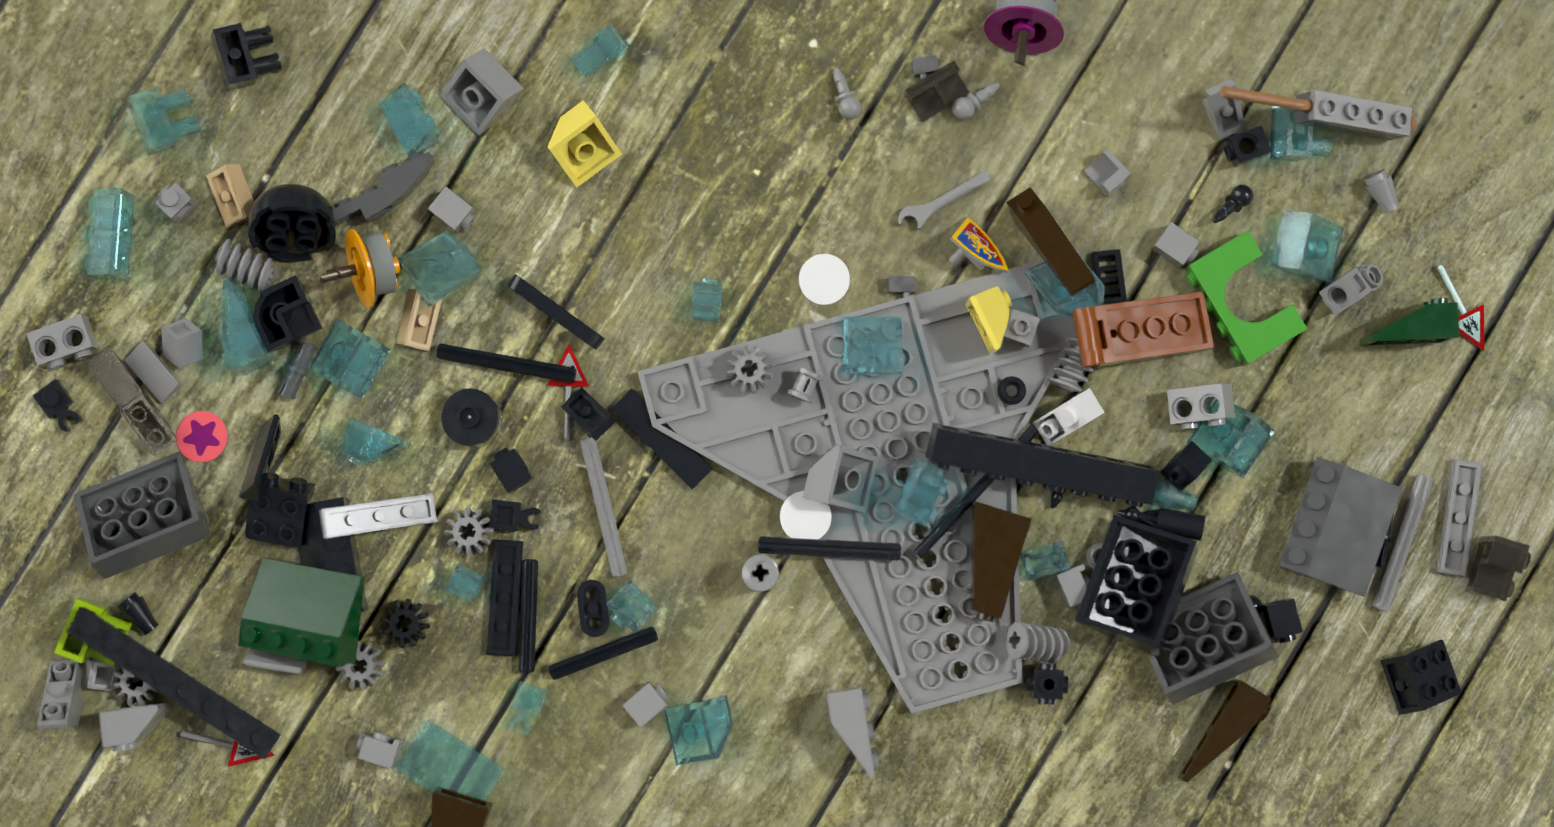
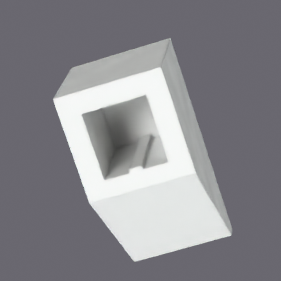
[1033,388,1105,446]

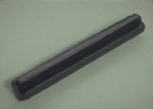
[518,559,538,673]
[548,627,658,680]

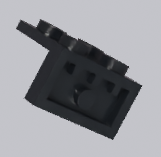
[1380,640,1461,715]

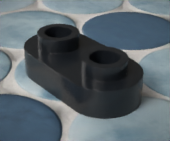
[577,580,610,637]

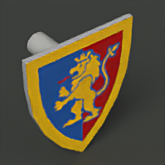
[949,217,1009,273]

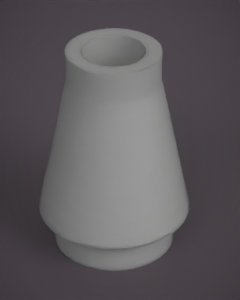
[1364,169,1400,214]

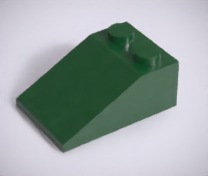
[1360,298,1460,346]

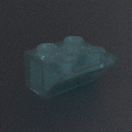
[379,83,441,157]

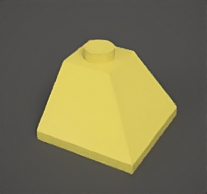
[548,101,622,188]
[965,286,1012,355]

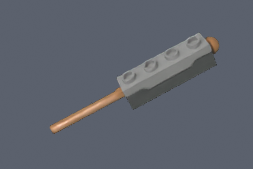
[1220,85,1416,140]

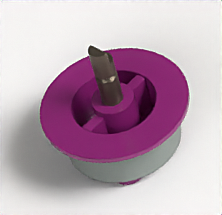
[984,0,1064,66]

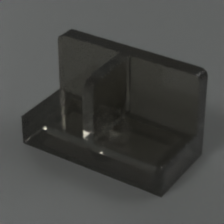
[904,61,969,122]

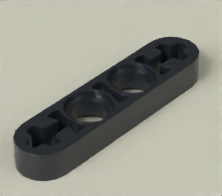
[507,274,605,350]

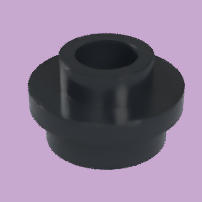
[997,376,1026,405]

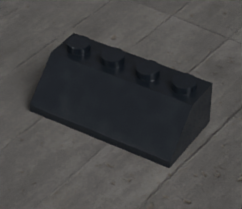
[298,497,368,612]

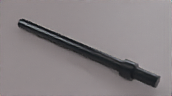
[913,425,1039,559]

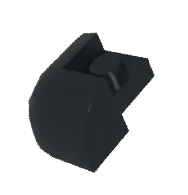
[253,275,323,352]

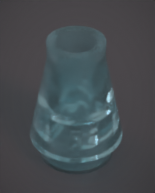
[1153,480,1198,511]

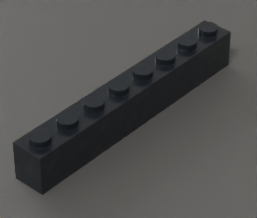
[925,423,1160,507]
[66,607,281,759]

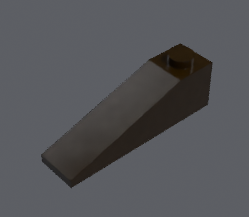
[1006,187,1096,297]
[1178,680,1271,783]

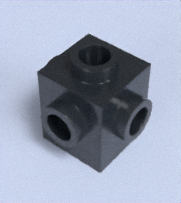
[1026,663,1068,705]

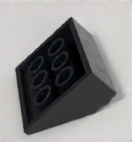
[1075,515,1198,656]

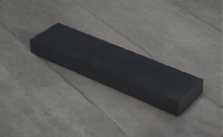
[612,389,713,490]
[486,539,524,656]

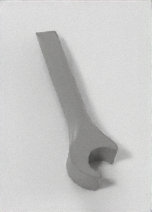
[898,170,991,230]

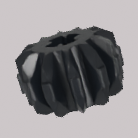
[381,599,431,648]

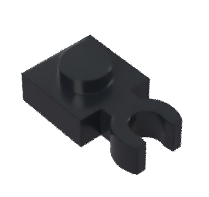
[33,379,83,432]
[489,499,541,531]

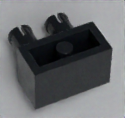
[210,23,282,91]

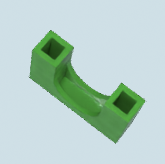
[1185,231,1308,366]

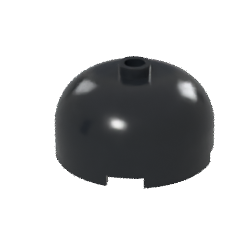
[248,184,336,263]

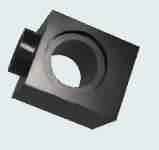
[1223,125,1272,167]
[1160,440,1212,492]
[489,447,535,494]
[1262,598,1303,643]

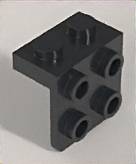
[245,472,315,548]

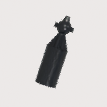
[1117,506,1206,541]

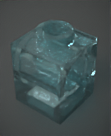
[690,278,723,322]
[1020,541,1070,581]
[445,563,487,602]
[607,579,659,632]

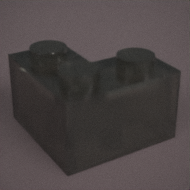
[1466,536,1531,601]

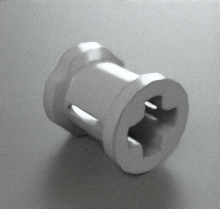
[787,367,822,404]

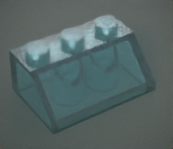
[84,188,135,281]

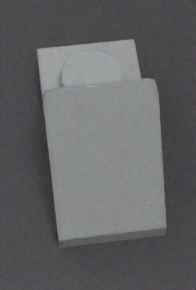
[1202,79,1246,139]

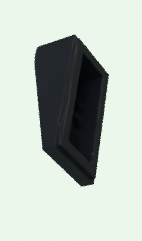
[1092,249,1127,306]

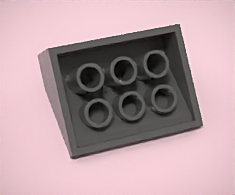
[74,451,212,579]
[1279,457,1403,597]
[1147,572,1279,705]

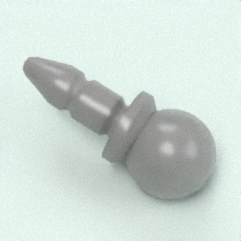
[834,68,862,120]
[952,83,1000,120]

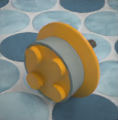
[320,229,400,308]

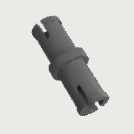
[278,340,317,400]

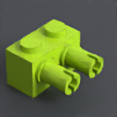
[54,596,132,667]

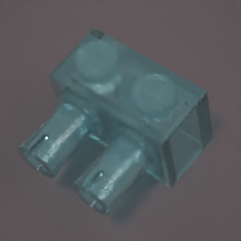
[127,87,201,156]
[1270,106,1332,161]

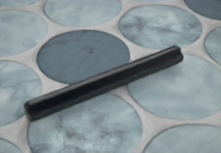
[436,343,577,383]
[758,536,901,560]

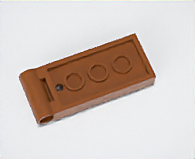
[1072,291,1214,368]

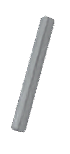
[581,437,627,577]
[1373,474,1433,611]

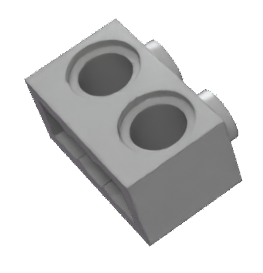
[26,314,99,370]
[1167,383,1235,430]

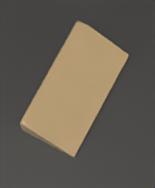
[206,163,254,228]
[396,289,443,351]

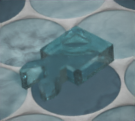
[508,681,548,735]

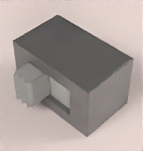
[911,54,940,81]
[889,276,915,298]

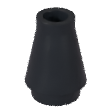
[117,592,159,636]

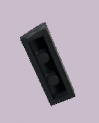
[239,414,281,501]

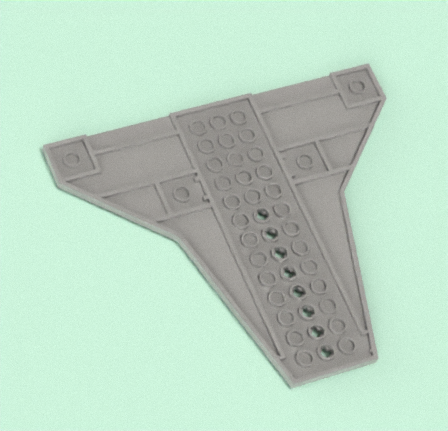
[637,249,1094,714]

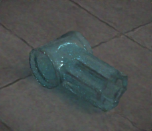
[570,23,630,79]

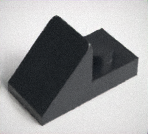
[561,387,617,441]

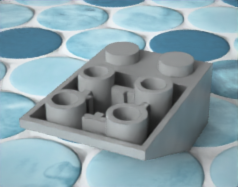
[826,686,879,777]

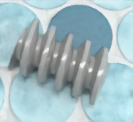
[213,238,279,293]
[1048,329,1094,393]
[742,555,779,591]
[1007,622,1070,663]

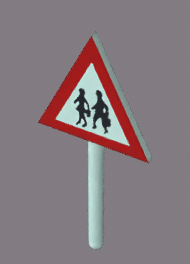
[1438,265,1484,351]

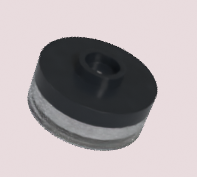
[441,388,503,448]

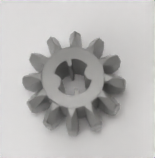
[725,345,774,394]
[444,507,494,556]
[336,641,386,690]
[113,667,159,706]

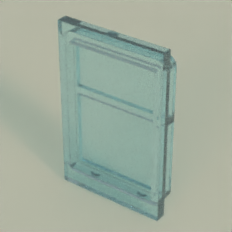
[396,720,505,801]

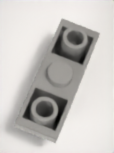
[37,660,83,730]

